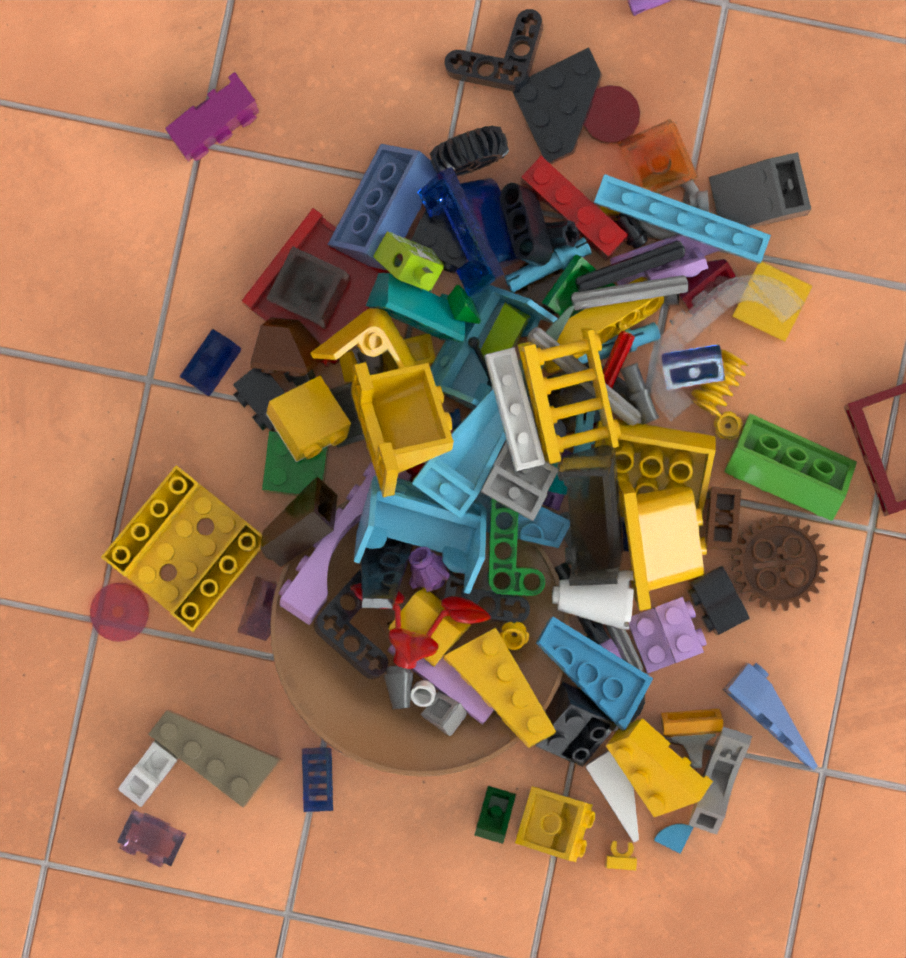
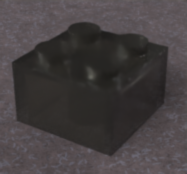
[266,246,351,329]

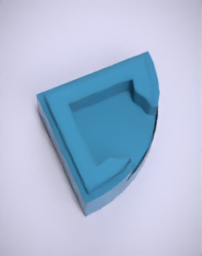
[653,824,694,854]

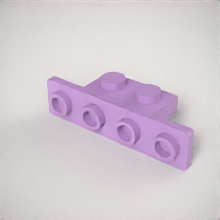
[610,234,720,285]

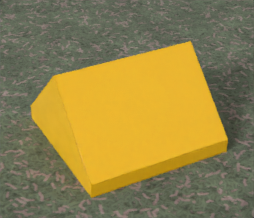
[388,588,471,667]

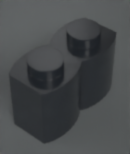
[687,566,750,635]

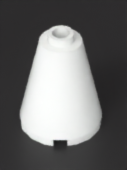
[552,570,633,630]

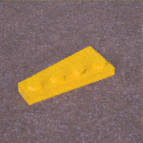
[443,628,556,748]

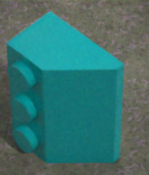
[366,273,465,342]

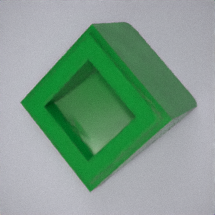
[447,285,481,324]

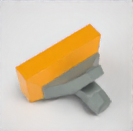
[661,708,723,768]

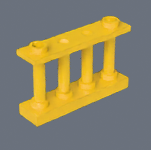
[518,327,621,464]

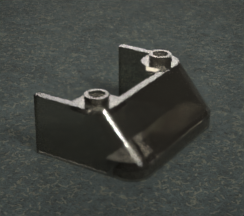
[558,445,623,586]

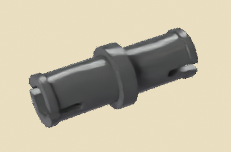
[620,363,659,425]

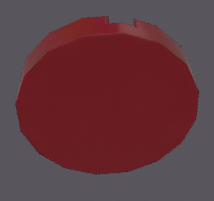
[584,85,640,144]

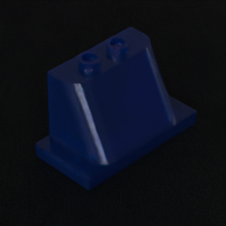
[418,167,520,297]

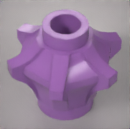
[409,547,450,592]

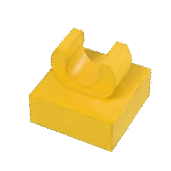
[605,841,637,871]

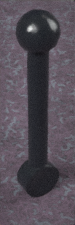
[468,337,492,387]

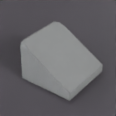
[421,691,467,736]

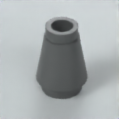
[384,666,413,709]

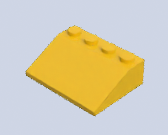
[583,419,716,530]

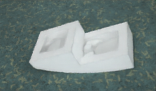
[118,740,179,807]

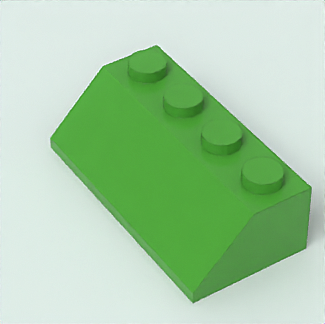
[724,413,857,521]

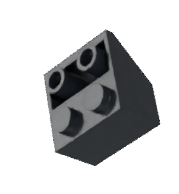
[535,682,617,767]

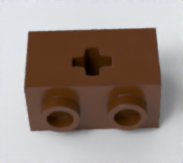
[705,487,741,550]

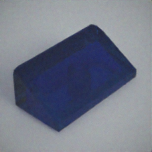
[179,328,241,396]
[661,345,726,390]

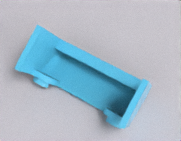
[430,283,558,410]
[354,475,487,594]

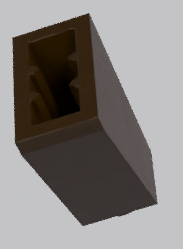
[260,477,338,567]

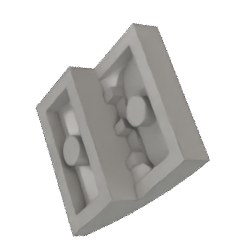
[480,440,559,521]

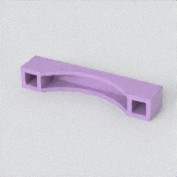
[279,462,412,625]

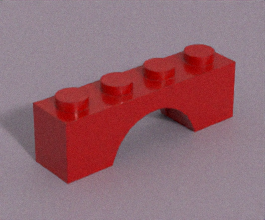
[520,156,628,261]

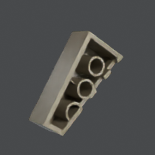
[148,710,281,807]

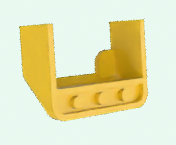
[310,308,418,450]

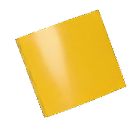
[732,261,813,342]

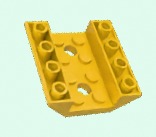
[101,465,262,632]

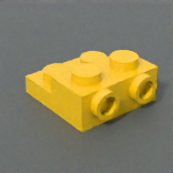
[515,786,595,862]

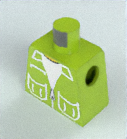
[373,231,444,291]

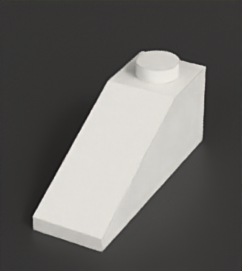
[585,750,639,842]

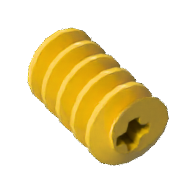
[691,349,749,417]

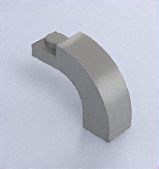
[689,727,752,835]

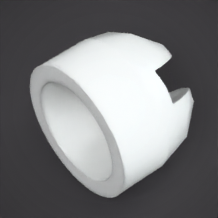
[411,680,436,707]

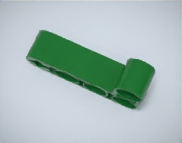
[487,498,546,596]

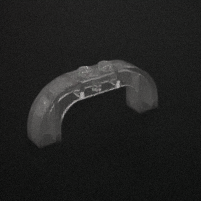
[648,275,805,422]

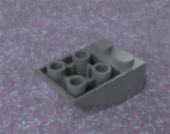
[709,152,811,228]

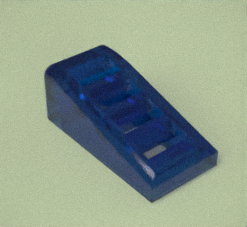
[302,748,333,812]

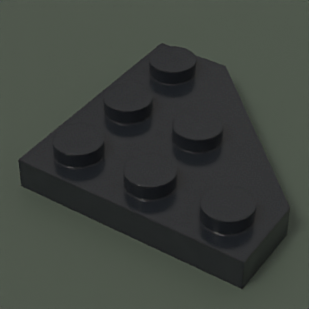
[512,47,603,164]

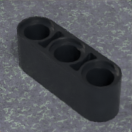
[500,183,552,267]

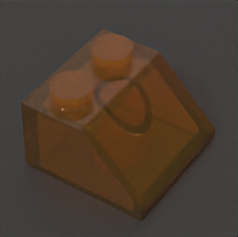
[617,119,698,194]

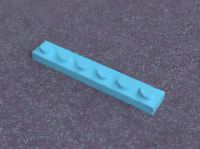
[594,174,771,264]

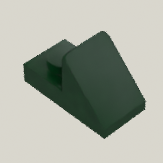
[474,786,516,844]

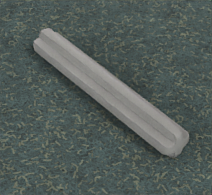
[571,275,688,310]

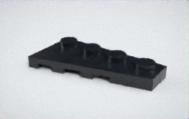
[360,537,414,609]

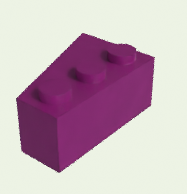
[165,72,259,162]

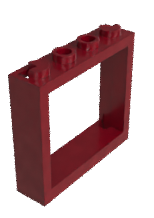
[844,383,906,517]

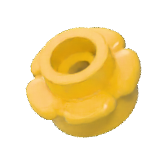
[714,411,743,440]
[500,622,529,650]

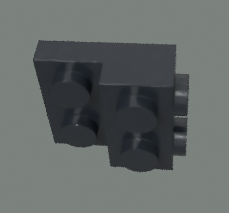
[411,194,486,274]

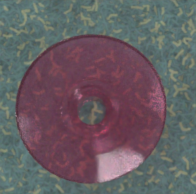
[90,583,149,642]

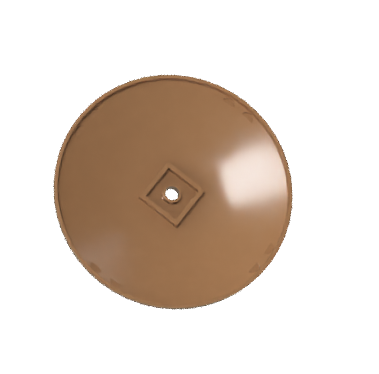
[270,500,569,777]

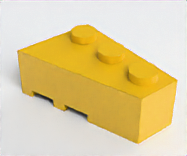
[606,718,713,817]

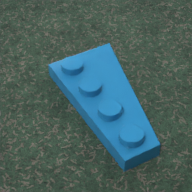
[475,492,572,548]

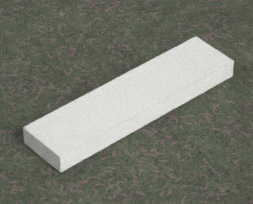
[484,347,545,472]

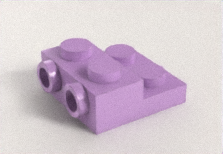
[628,597,707,674]

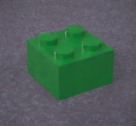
[262,431,329,496]

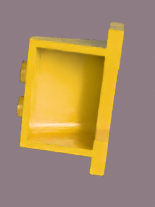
[351,362,454,497]
[618,481,707,611]

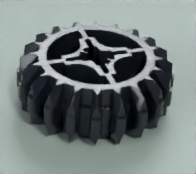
[430,125,509,179]

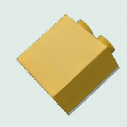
[266,376,351,462]

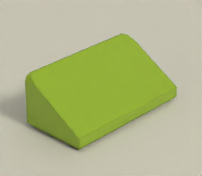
[481,302,531,358]

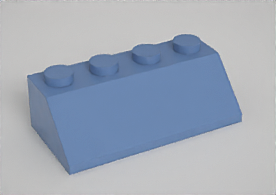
[328,144,437,270]

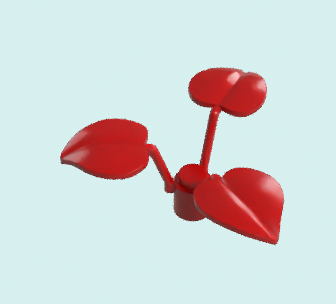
[351,583,491,669]

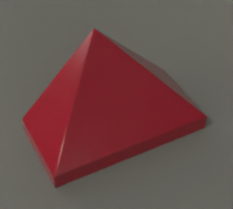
[679,259,739,317]

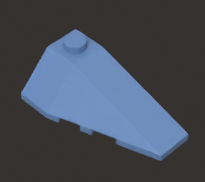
[722,663,818,770]

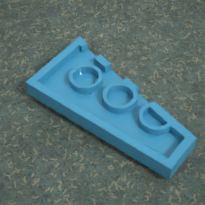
[536,617,653,731]

